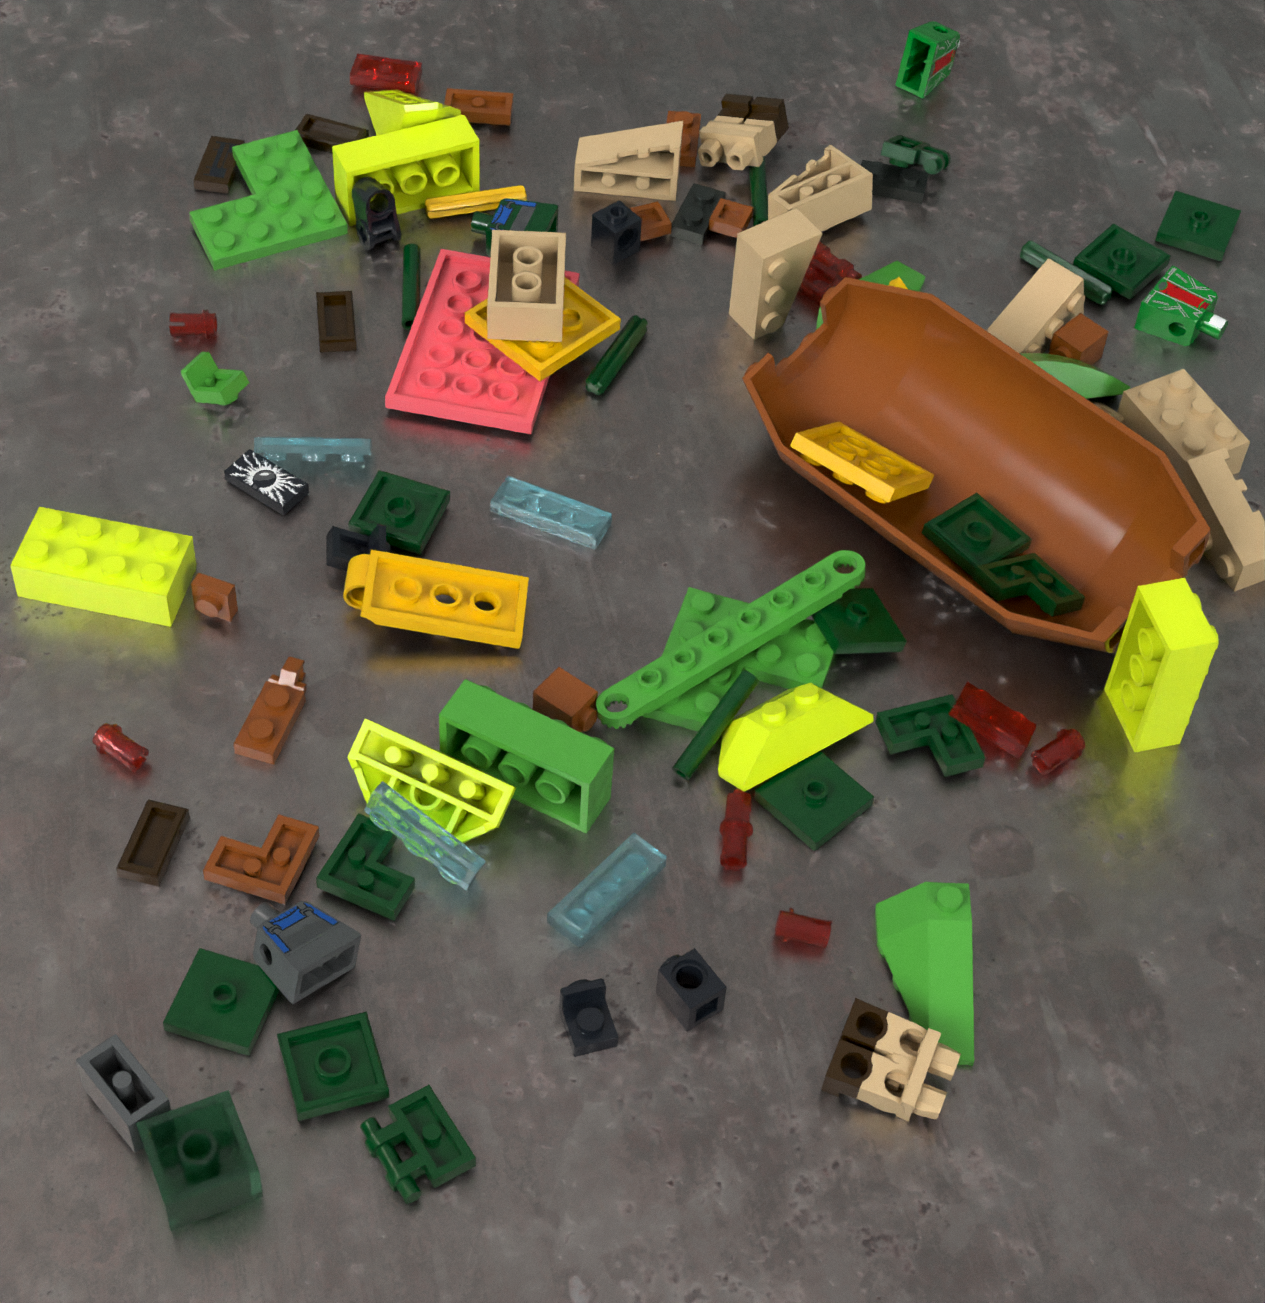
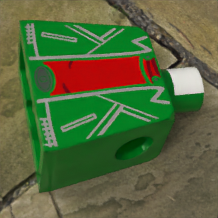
[895,21,960,99]
[1134,265,1228,346]

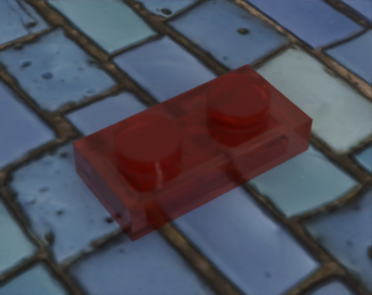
[350,53,422,94]
[949,681,1037,759]

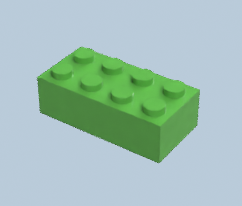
[439,679,614,834]

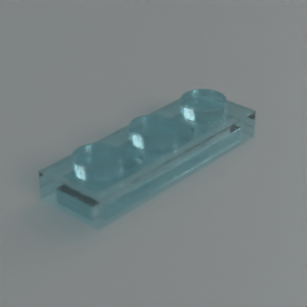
[254,436,372,462]
[490,475,612,550]
[364,781,486,890]
[547,833,667,948]

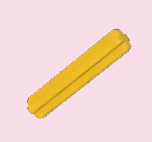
[425,185,527,219]

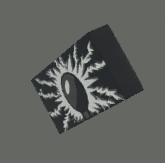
[224,449,309,515]

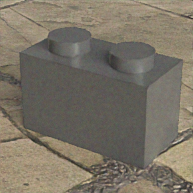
[76,1034,175,1153]

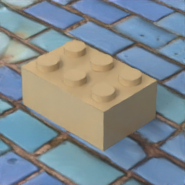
[487,230,566,342]
[1118,369,1250,479]

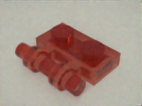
[798,242,862,306]

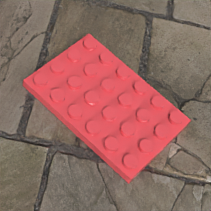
[385,249,580,434]

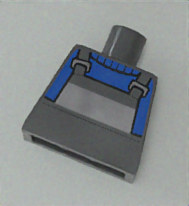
[250,901,362,1004]

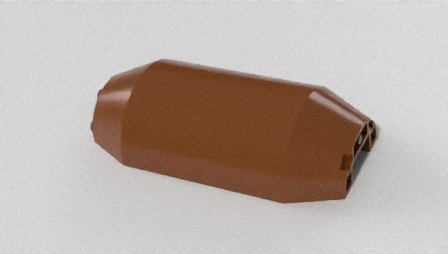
[742,277,1211,653]

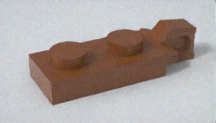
[234,656,307,765]

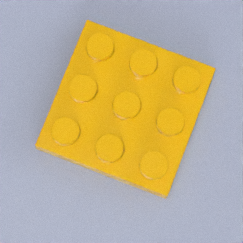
[465,277,621,381]
[790,422,935,503]

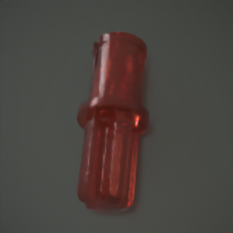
[719,789,753,870]

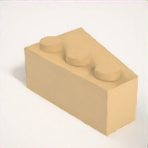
[574,121,683,201]
[768,144,873,231]
[729,208,823,340]
[986,258,1085,354]
[1181,447,1265,592]

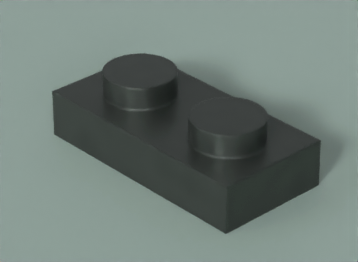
[861,160,929,204]
[670,183,726,245]

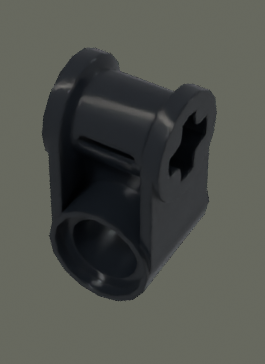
[352,177,402,250]

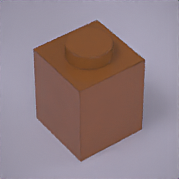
[1048,313,1109,365]
[532,667,598,732]

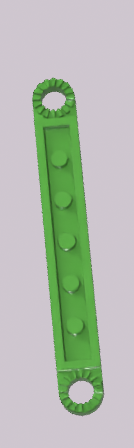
[596,550,865,729]

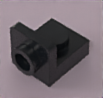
[559,978,619,1057]

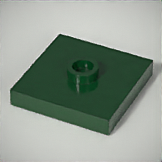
[1155,191,1241,261]
[1073,224,1171,300]
[348,470,450,554]
[921,492,1032,577]
[811,588,907,654]
[754,751,874,851]
[163,948,280,1056]
[277,1011,390,1121]

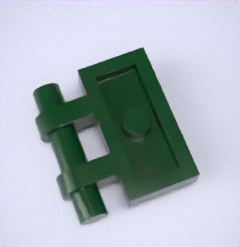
[881,135,951,174]
[360,1085,476,1204]

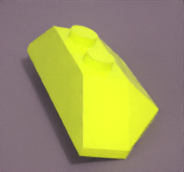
[364,89,461,136]
[718,683,874,792]
[347,718,516,850]

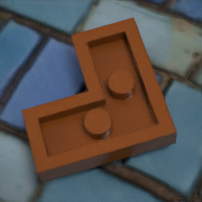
[203,814,320,905]

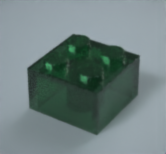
[136,1090,263,1231]

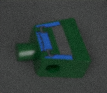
[471,198,559,257]

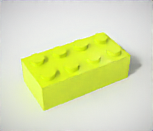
[332,115,480,226]
[10,506,197,627]
[1104,578,1219,753]

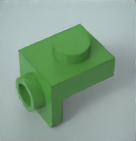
[181,351,249,405]

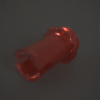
[169,309,217,339]
[92,723,149,772]
[1031,728,1085,775]
[774,908,832,948]

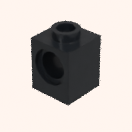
[591,200,642,265]
[656,948,727,1032]

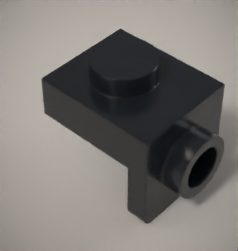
[326,524,390,571]

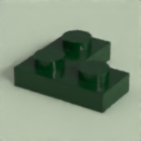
[972,553,1085,617]
[875,694,986,777]
[316,813,415,920]

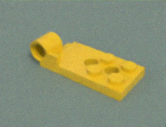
[343,550,529,649]

